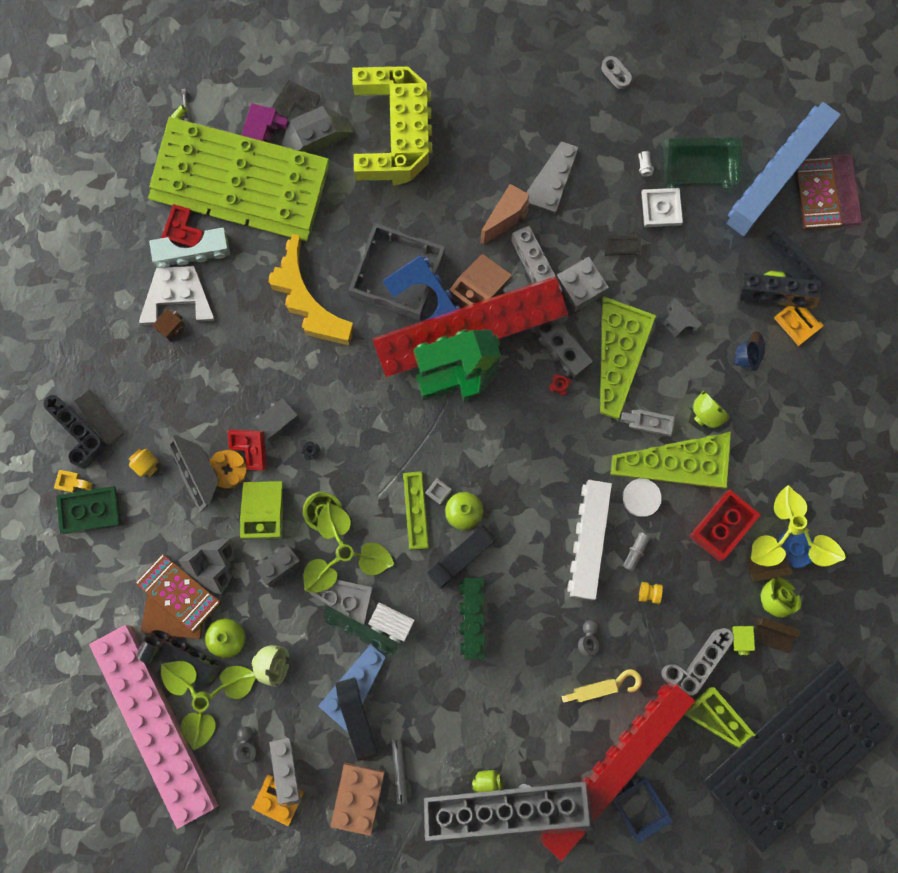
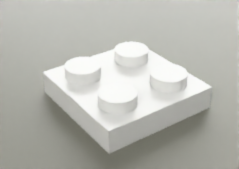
[642,188,683,227]

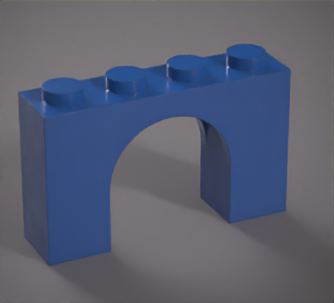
[382,255,460,321]

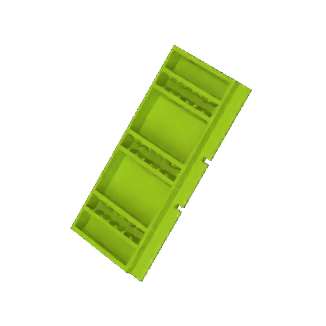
[148,117,330,242]

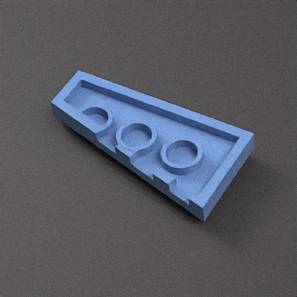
[319,644,386,732]

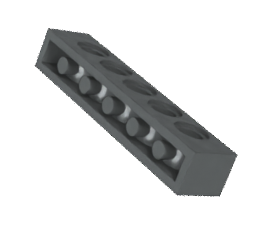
[502,276,593,380]

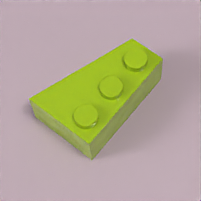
[684,687,755,748]

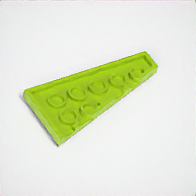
[600,296,656,420]
[610,432,731,489]

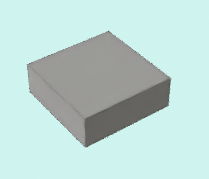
[425,478,452,505]

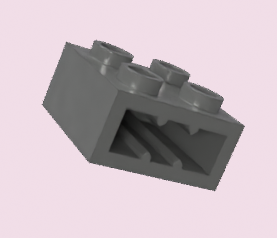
[255,545,304,587]

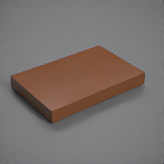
[141,595,203,640]

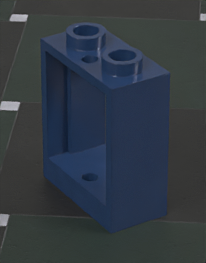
[612,775,673,844]

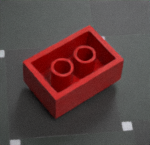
[689,490,761,561]

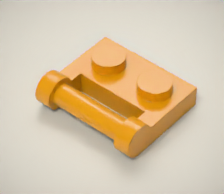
[774,306,824,346]
[252,774,305,826]

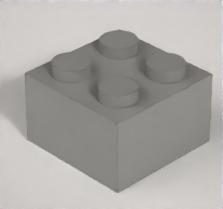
[556,257,609,312]

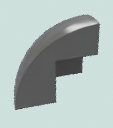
[178,539,235,594]

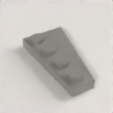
[526,142,578,215]

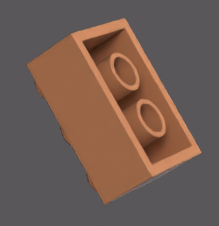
[330,762,385,836]

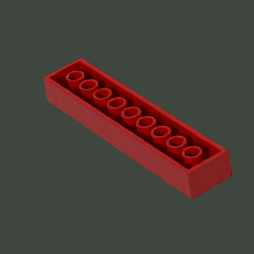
[373,277,568,377]
[539,684,695,861]

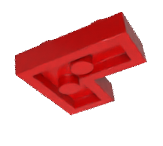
[161,204,204,248]
[227,429,267,470]

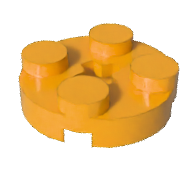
[209,450,247,489]

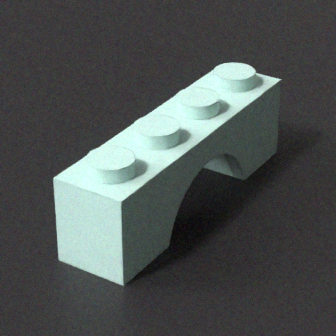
[149,227,230,268]

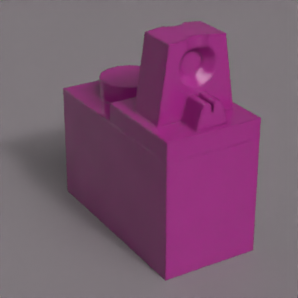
[241,103,289,143]

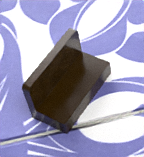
[747,555,793,582]
[754,617,801,653]

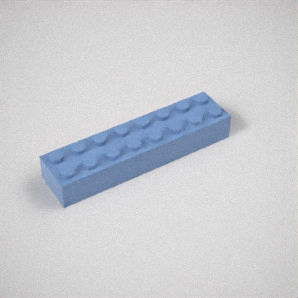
[726,102,841,236]

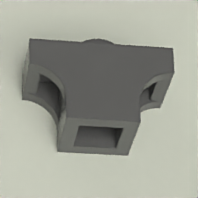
[663,298,702,337]

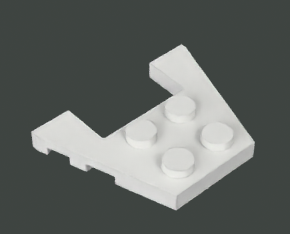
[139,266,214,325]

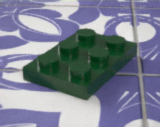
[56,486,120,535]

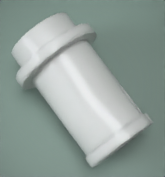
[639,151,654,177]

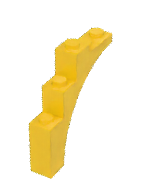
[269,234,354,345]

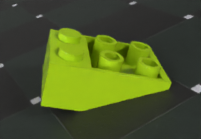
[240,481,283,540]

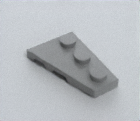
[310,580,372,626]

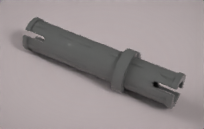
[391,740,409,804]

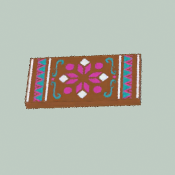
[796,157,842,230]
[135,554,221,634]

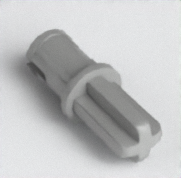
[623,532,651,571]

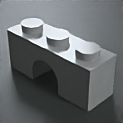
[269,738,302,807]

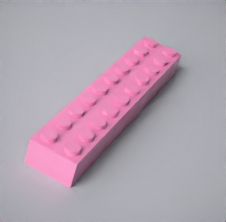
[89,625,219,829]

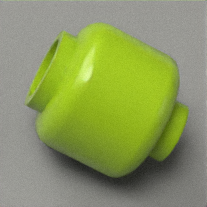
[472,770,504,793]

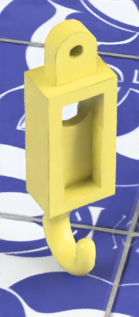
[561,669,642,702]

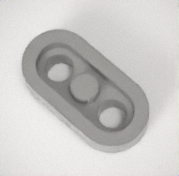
[601,56,632,89]

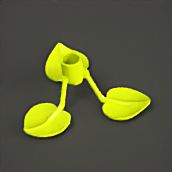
[751,485,846,567]

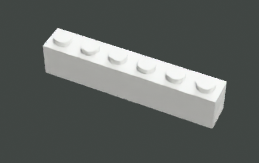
[567,480,612,601]

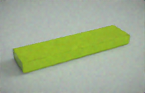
[403,471,429,550]

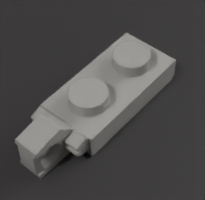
[620,409,675,437]

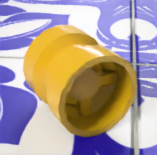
[639,582,663,604]

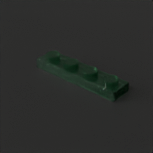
[323,606,398,655]

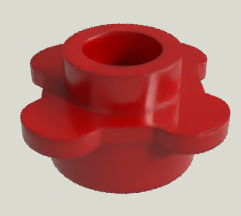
[549,374,571,396]

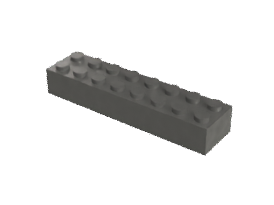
[424,782,594,844]

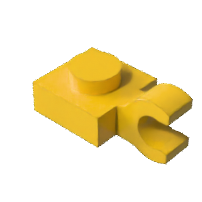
[54,470,93,493]

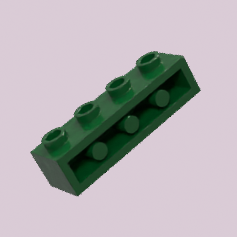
[460,578,485,659]

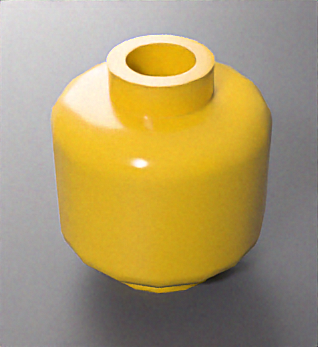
[129,449,158,477]

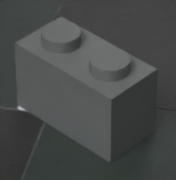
[253,398,299,443]

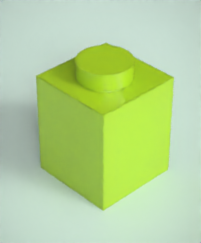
[732,626,755,655]

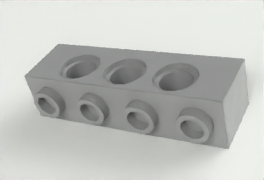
[511,226,562,293]

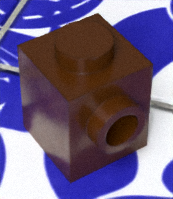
[152,309,185,342]

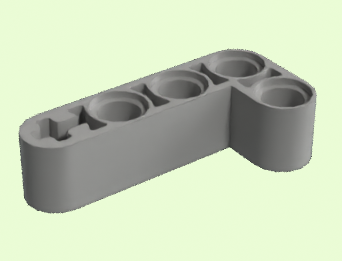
[662,628,733,695]

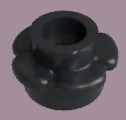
[301,441,320,460]

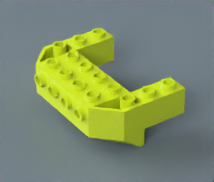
[352,66,432,186]

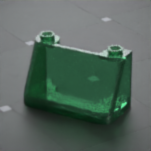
[663,138,743,188]

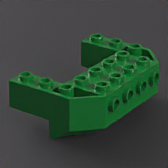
[414,329,501,402]

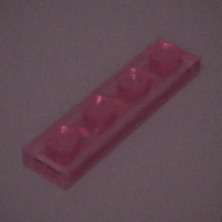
[832,154,862,226]

